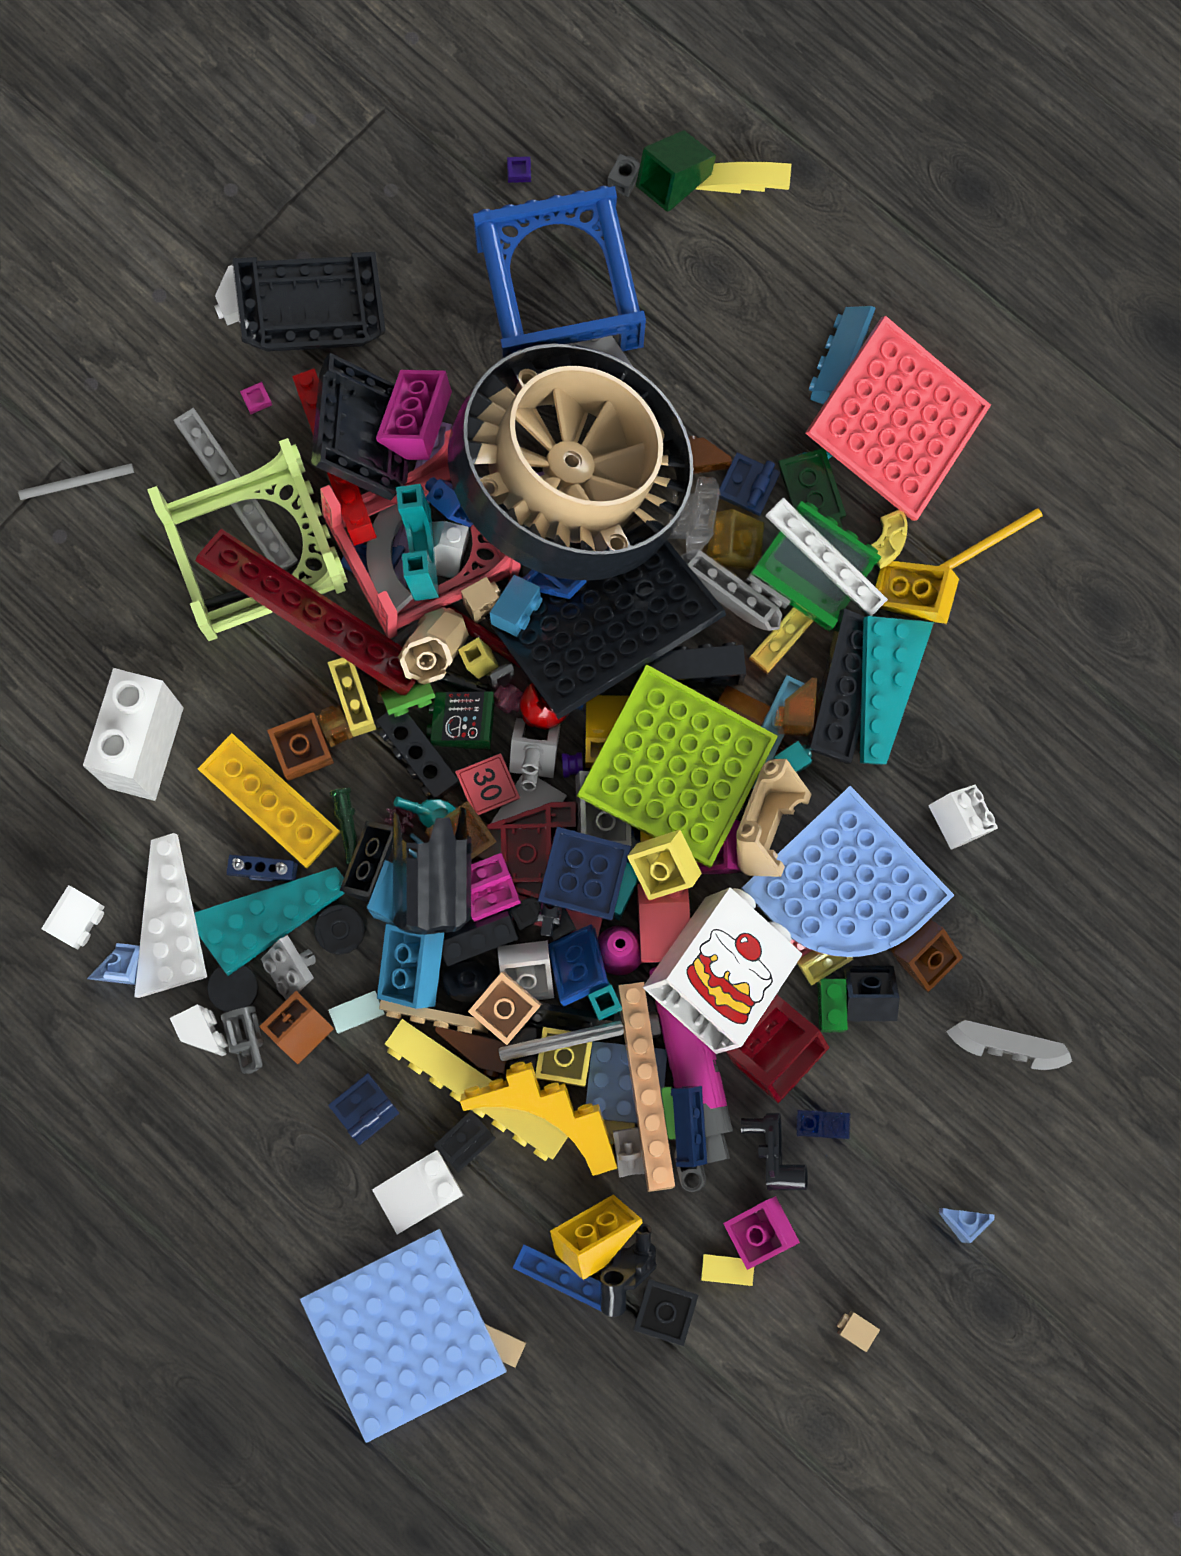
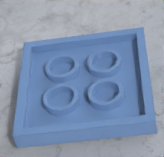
[586,1041,667,1124]

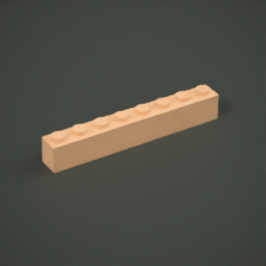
[617,982,675,1192]

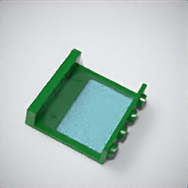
[751,501,882,632]

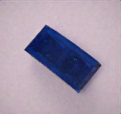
[797,1110,851,1139]

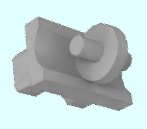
[613,1127,645,1178]

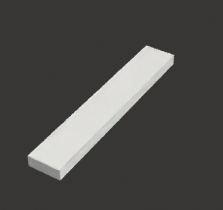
[766,498,888,616]

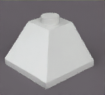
[432,521,470,579]

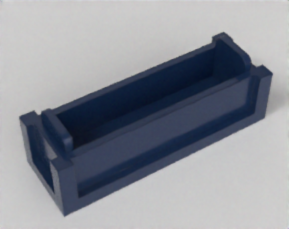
[670,1086,707,1167]

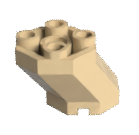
[398,607,469,685]

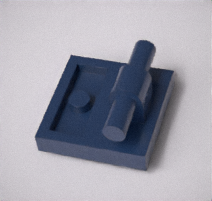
[716,452,781,516]
[328,1073,400,1145]

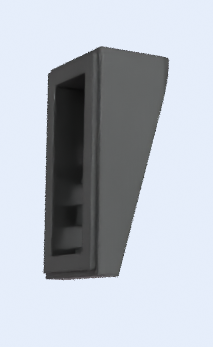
[485,664,515,691]

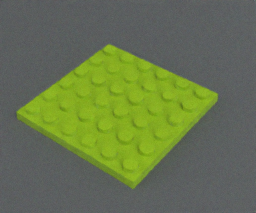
[577,664,778,868]

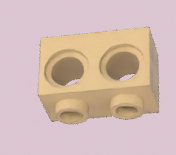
[461,576,501,623]

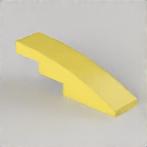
[696,162,791,194]

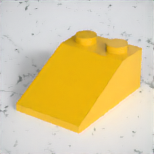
[875,561,959,624]
[550,1194,643,1280]

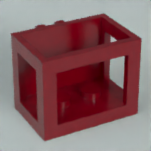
[725,994,829,1103]

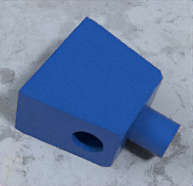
[425,477,473,528]

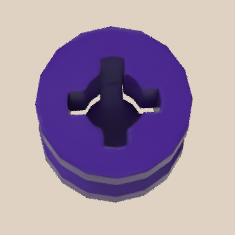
[562,752,583,778]

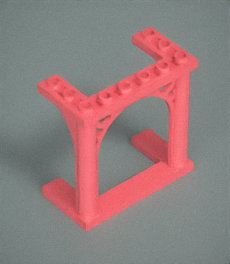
[320,429,521,639]

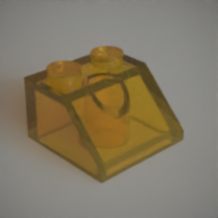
[707,509,764,569]

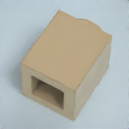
[837,1311,880,1352]

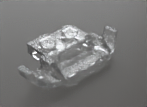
[668,476,721,560]

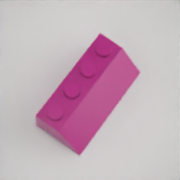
[376,370,452,460]

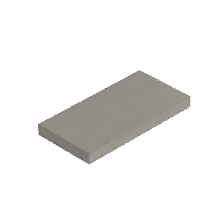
[472,774,567,860]

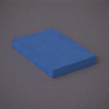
[548,924,609,1006]

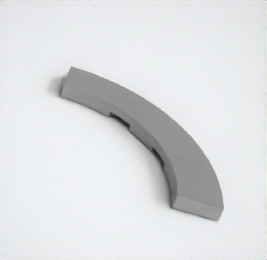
[366,504,413,613]

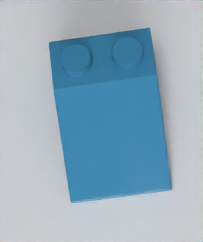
[367,860,393,923]

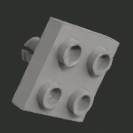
[261,935,316,1000]

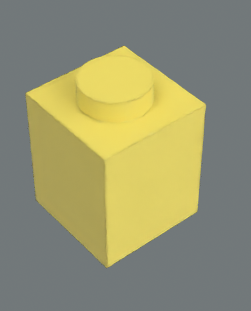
[458,637,499,679]

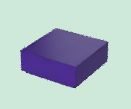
[507,157,531,183]

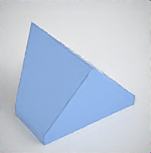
[87,943,140,985]
[939,1208,995,1243]

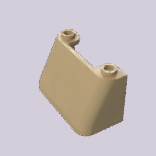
[736,759,812,877]

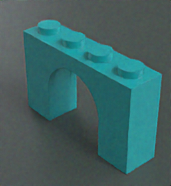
[396,484,439,601]

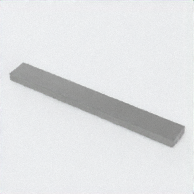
[173,407,298,571]

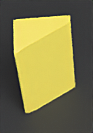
[797,950,853,986]

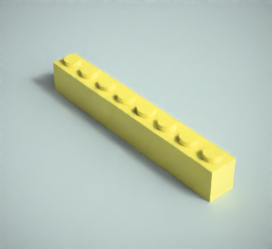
[385,1019,568,1161]

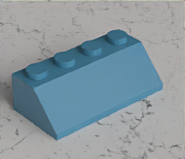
[809,306,876,405]

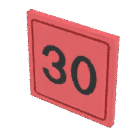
[455,753,520,817]

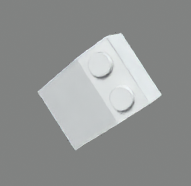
[372,1150,464,1235]

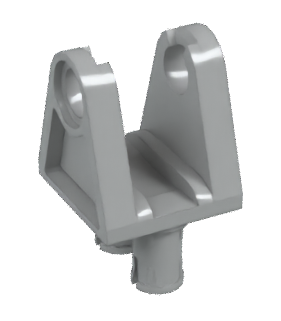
[509,718,560,791]

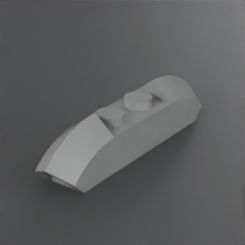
[681,549,782,631]
[946,1020,1072,1070]

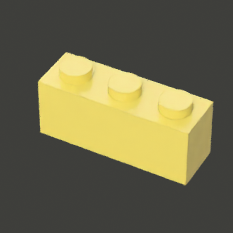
[328,657,376,737]

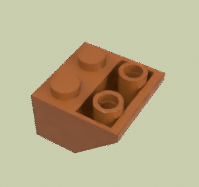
[259,991,334,1064]

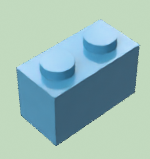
[490,575,542,637]

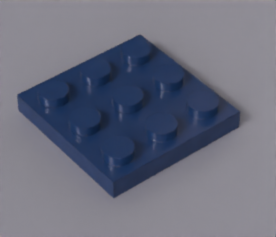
[537,827,631,920]

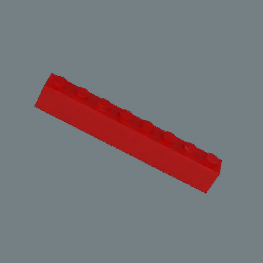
[292,368,377,546]

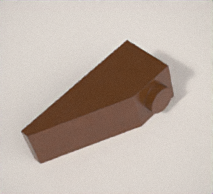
[435,1026,511,1078]

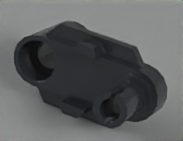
[741,1113,808,1191]
[600,1224,657,1317]

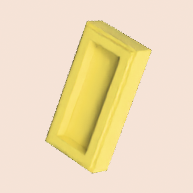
[701,1254,754,1286]

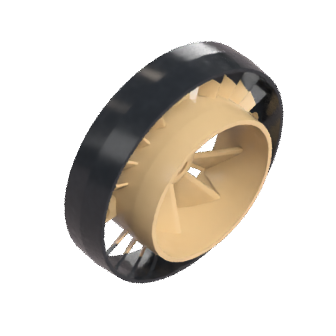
[448,344,694,580]

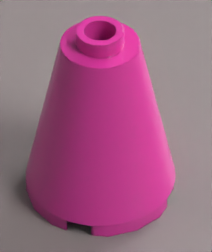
[598,925,641,976]

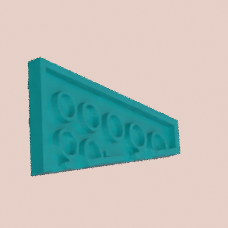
[860,616,934,765]
[194,867,345,976]

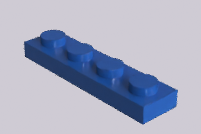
[513,1244,601,1311]

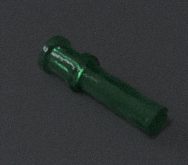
[329,788,358,865]

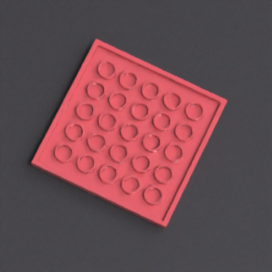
[805,316,991,521]

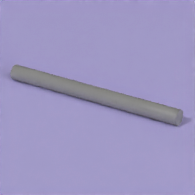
[18,463,134,500]

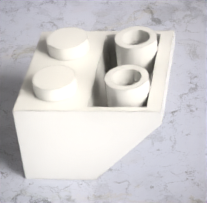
[928,784,998,849]
[170,1004,228,1056]

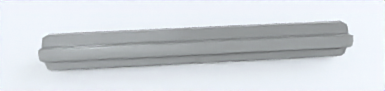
[498,1021,624,1061]

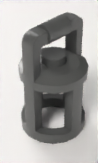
[220,1006,264,1074]

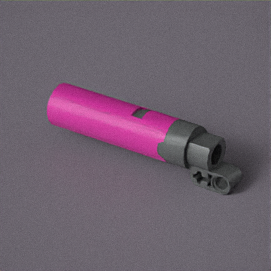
[649,967,733,1192]

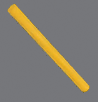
[939,508,1042,569]

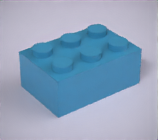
[377,923,444,1009]

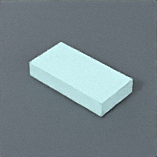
[328,991,385,1034]

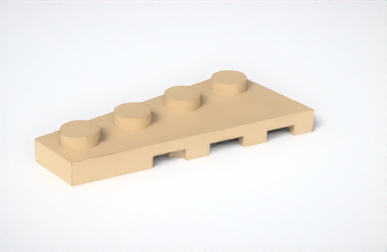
[379,1000,489,1034]

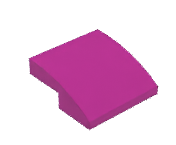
[471,853,521,922]

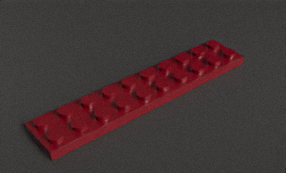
[195,529,417,695]

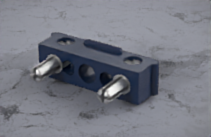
[227,855,298,882]

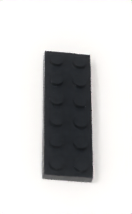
[805,609,865,764]

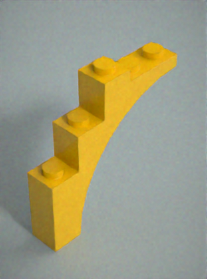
[460,1062,617,1176]

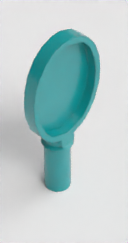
[394,797,459,830]

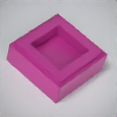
[240,382,272,414]

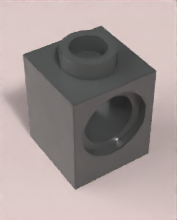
[607,154,640,197]

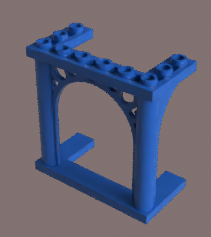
[473,186,646,359]

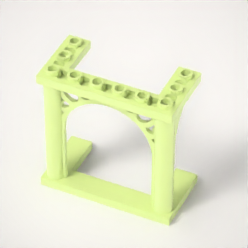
[147,438,348,641]

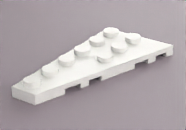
[134,833,207,998]

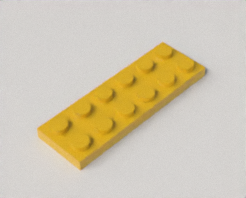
[198,733,341,869]

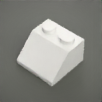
[41,885,104,949]
[497,940,554,1000]

